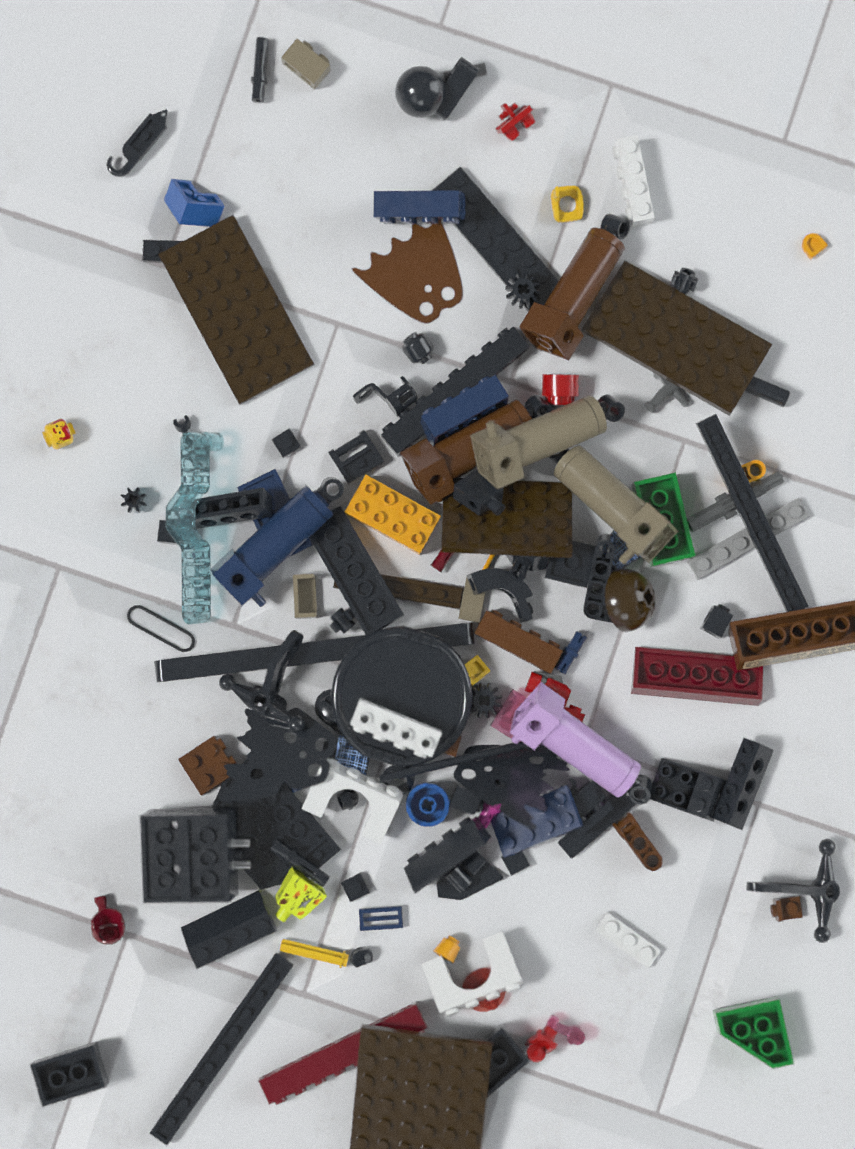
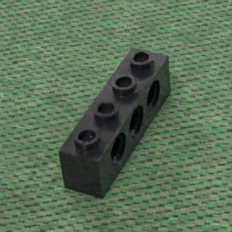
[182,488,273,530]
[712,737,774,830]

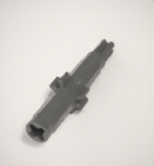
[687,471,784,533]

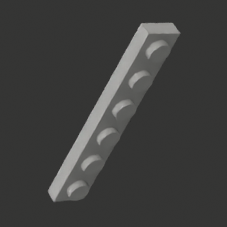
[687,498,809,580]

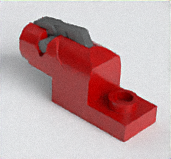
[524,671,585,723]

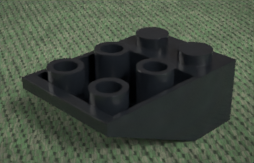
[650,758,726,822]

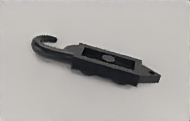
[107,109,168,177]

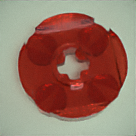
[462,967,505,1012]

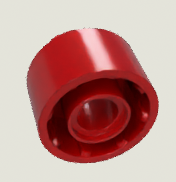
[542,374,579,405]

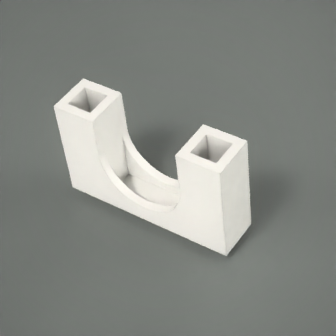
[302,758,404,844]
[422,932,523,1017]

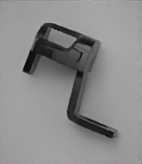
[353,376,418,417]

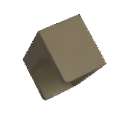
[293,574,317,619]

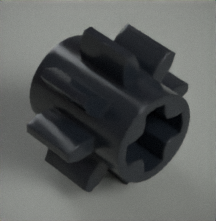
[671,268,698,294]
[121,487,147,513]
[330,607,356,634]

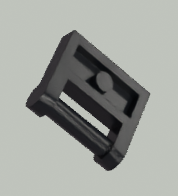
[328,430,384,484]

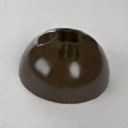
[605,568,656,632]

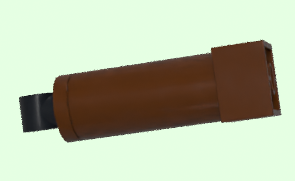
[519,214,630,360]
[400,395,553,505]

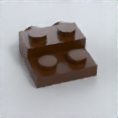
[178,736,237,795]

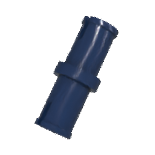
[554,631,587,675]

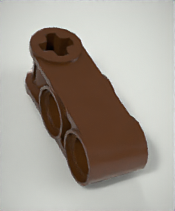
[612,812,663,871]

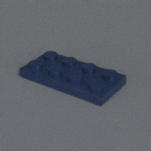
[237,469,313,558]
[491,785,583,858]

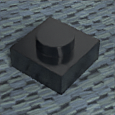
[271,428,301,458]
[341,873,370,902]

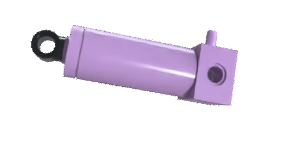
[510,682,652,805]

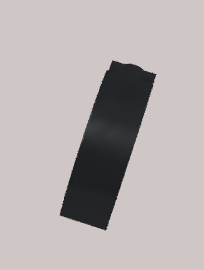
[466,568,534,623]

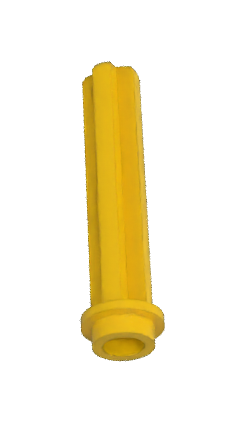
[280,939,349,968]

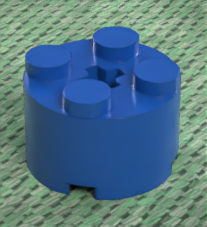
[406,783,449,827]

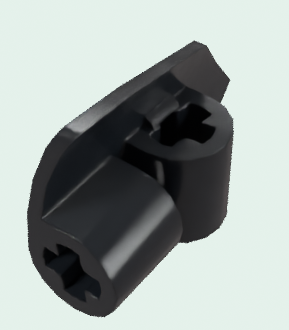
[436,851,503,900]

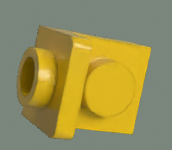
[465,655,491,686]

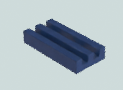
[359,906,403,931]

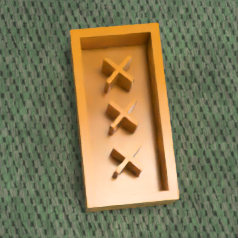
[345,474,441,555]

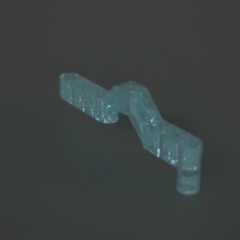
[166,432,224,624]

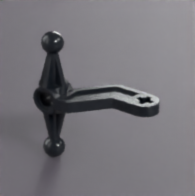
[219,630,305,733]
[746,839,840,943]

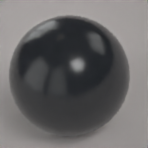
[395,66,446,118]

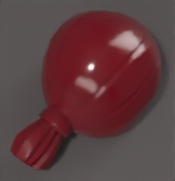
[91,895,125,945]

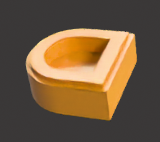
[802,233,828,260]

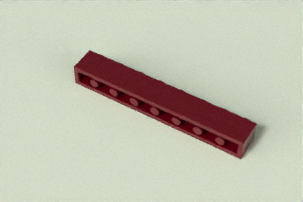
[258,1002,427,1105]

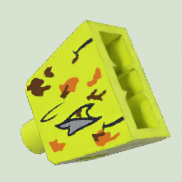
[275,866,327,922]

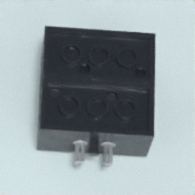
[140,808,251,903]

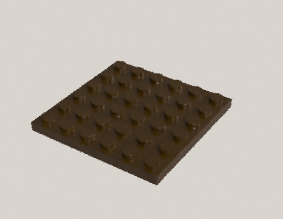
[350,1024,493,1149]

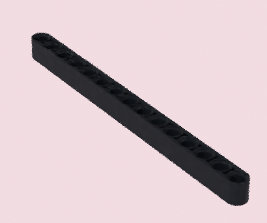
[154,622,475,682]

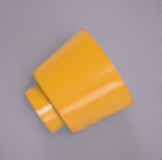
[433,935,460,964]

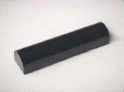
[745,377,790,407]

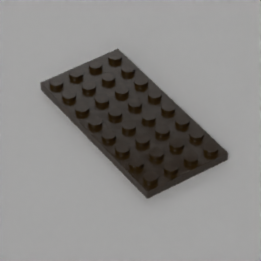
[158,214,314,405]
[581,260,773,416]

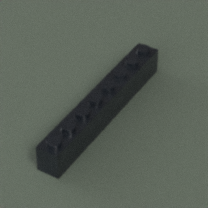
[381,327,529,457]

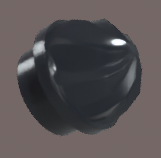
[337,789,359,810]

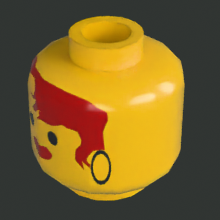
[42,418,76,450]

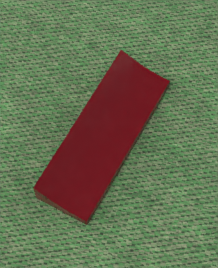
[631,647,763,706]

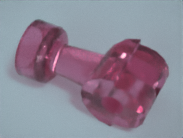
[546,1014,585,1045]

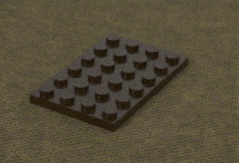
[441,478,572,558]

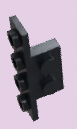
[557,791,636,858]

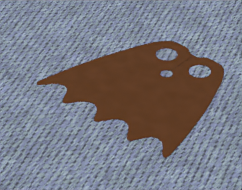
[352,220,463,324]

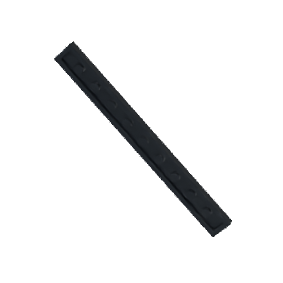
[695,414,809,612]
[149,952,294,1146]

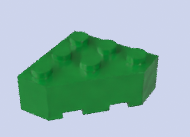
[712,996,794,1069]

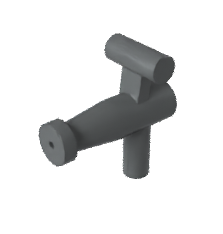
[644,373,690,413]

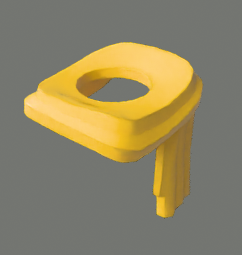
[551,185,584,223]

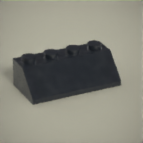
[404,816,491,894]
[181,890,277,969]

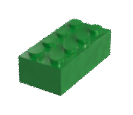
[631,472,696,568]

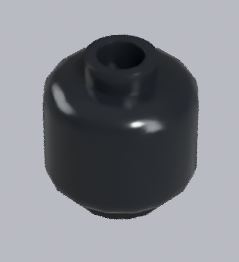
[402,332,434,364]

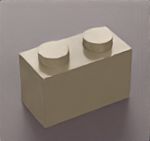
[281,38,331,90]

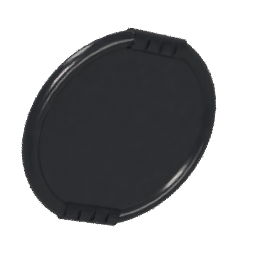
[331,625,472,768]

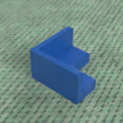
[164,179,225,227]

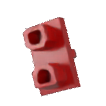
[495,103,535,141]
[524,1026,558,1063]

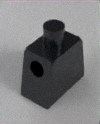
[453,469,505,516]

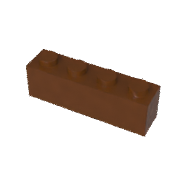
[474,609,563,674]

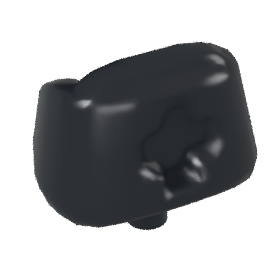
[350,947,373,968]

